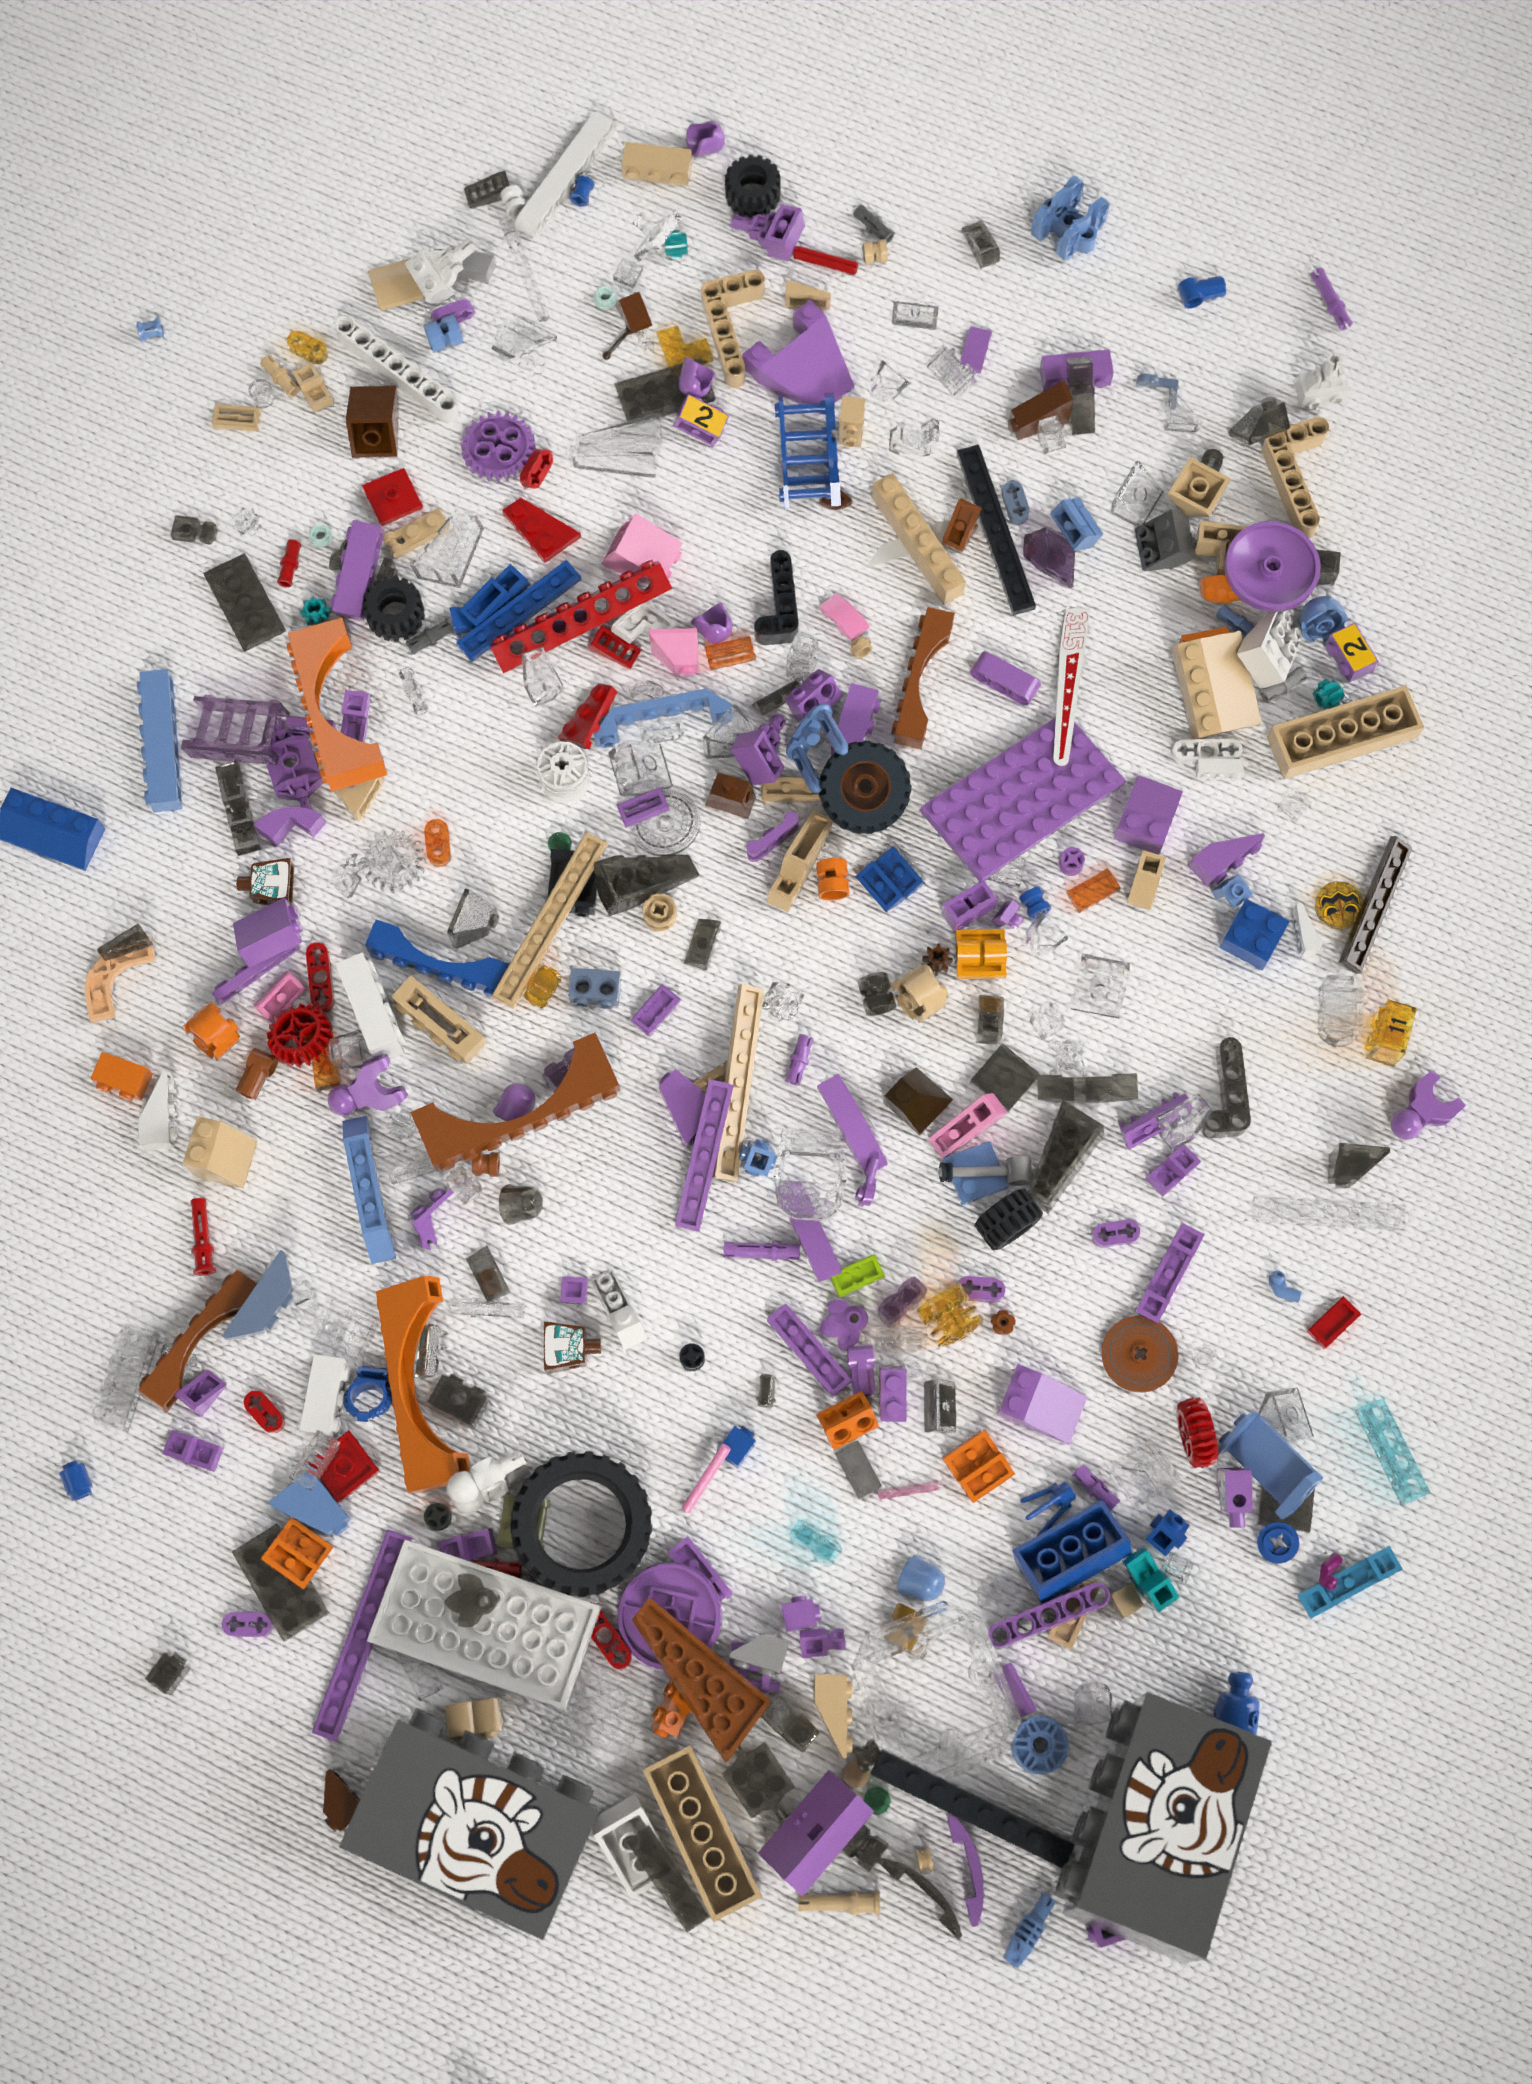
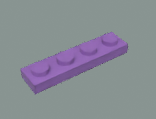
[212,944,301,1006]
[766,1303,852,1398]

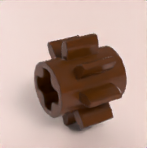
[922,943,953,976]

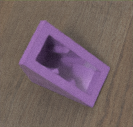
[175,1369,227,1416]

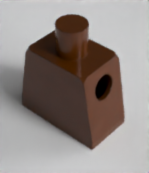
[705,773,756,819]

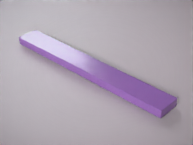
[311,1529,413,1742]

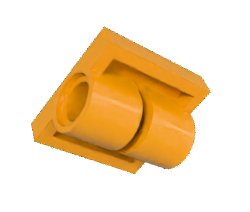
[955,929,1007,979]

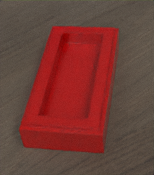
[1307,1296,1362,1350]

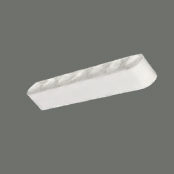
[515,111,617,239]
[334,316,459,423]

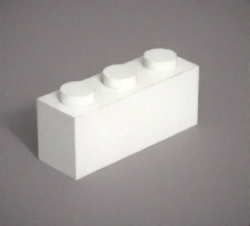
[299,1354,351,1438]

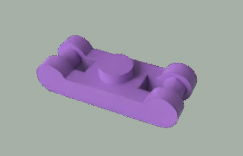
[747,812,799,862]

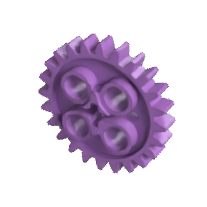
[460,411,536,483]

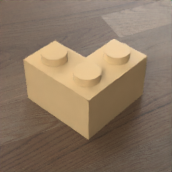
[1195,521,1247,576]

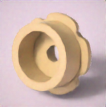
[850,637,872,659]

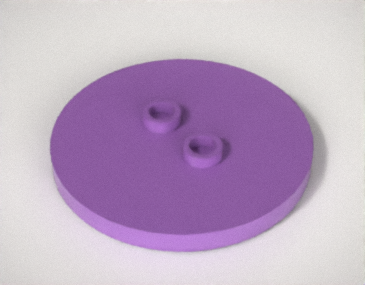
[617,1562,722,1670]

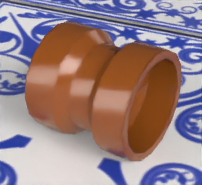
[472,1152,500,1177]

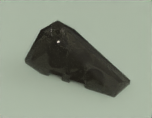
[594,854,700,917]

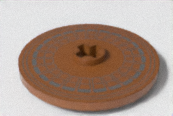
[1101,1316,1178,1393]

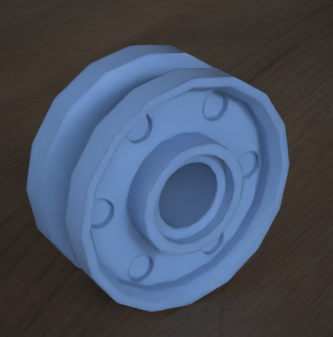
[1011,1716,1069,1775]

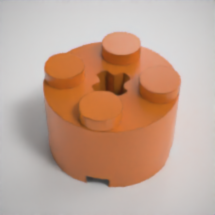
[182,1002,240,1061]

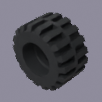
[725,154,781,218]
[362,576,425,642]
[974,1188,1043,1251]

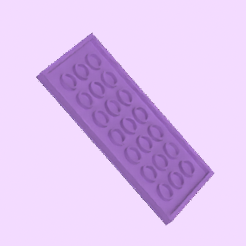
[919,717,1126,883]

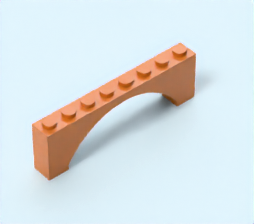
[286,617,388,792]
[376,1276,471,1493]

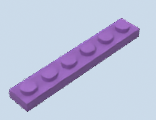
[675,1079,734,1232]

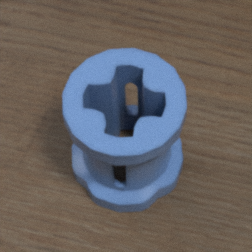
[136,317,164,342]

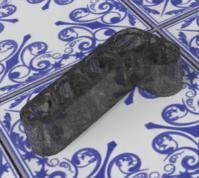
[1200,1037,1251,1138]

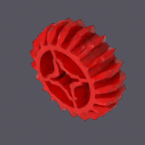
[266,1003,334,1068]
[1176,1397,1219,1468]

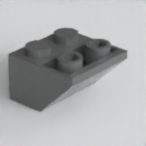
[1134,509,1197,572]

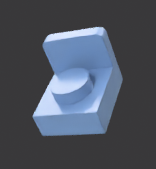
[1211,874,1252,908]

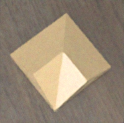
[1168,457,1231,517]

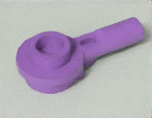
[855,1157,880,1207]

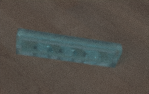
[1355,1398,1431,1506]

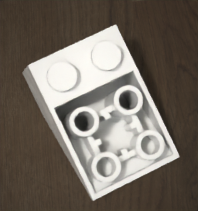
[1237,610,1303,689]

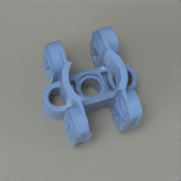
[1031,175,1110,261]

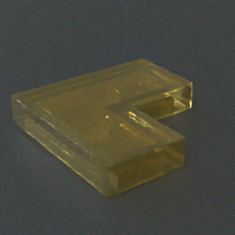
[656,325,713,374]

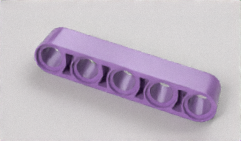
[987,1583,1110,1649]

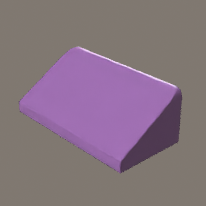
[992,1662,1037,1719]

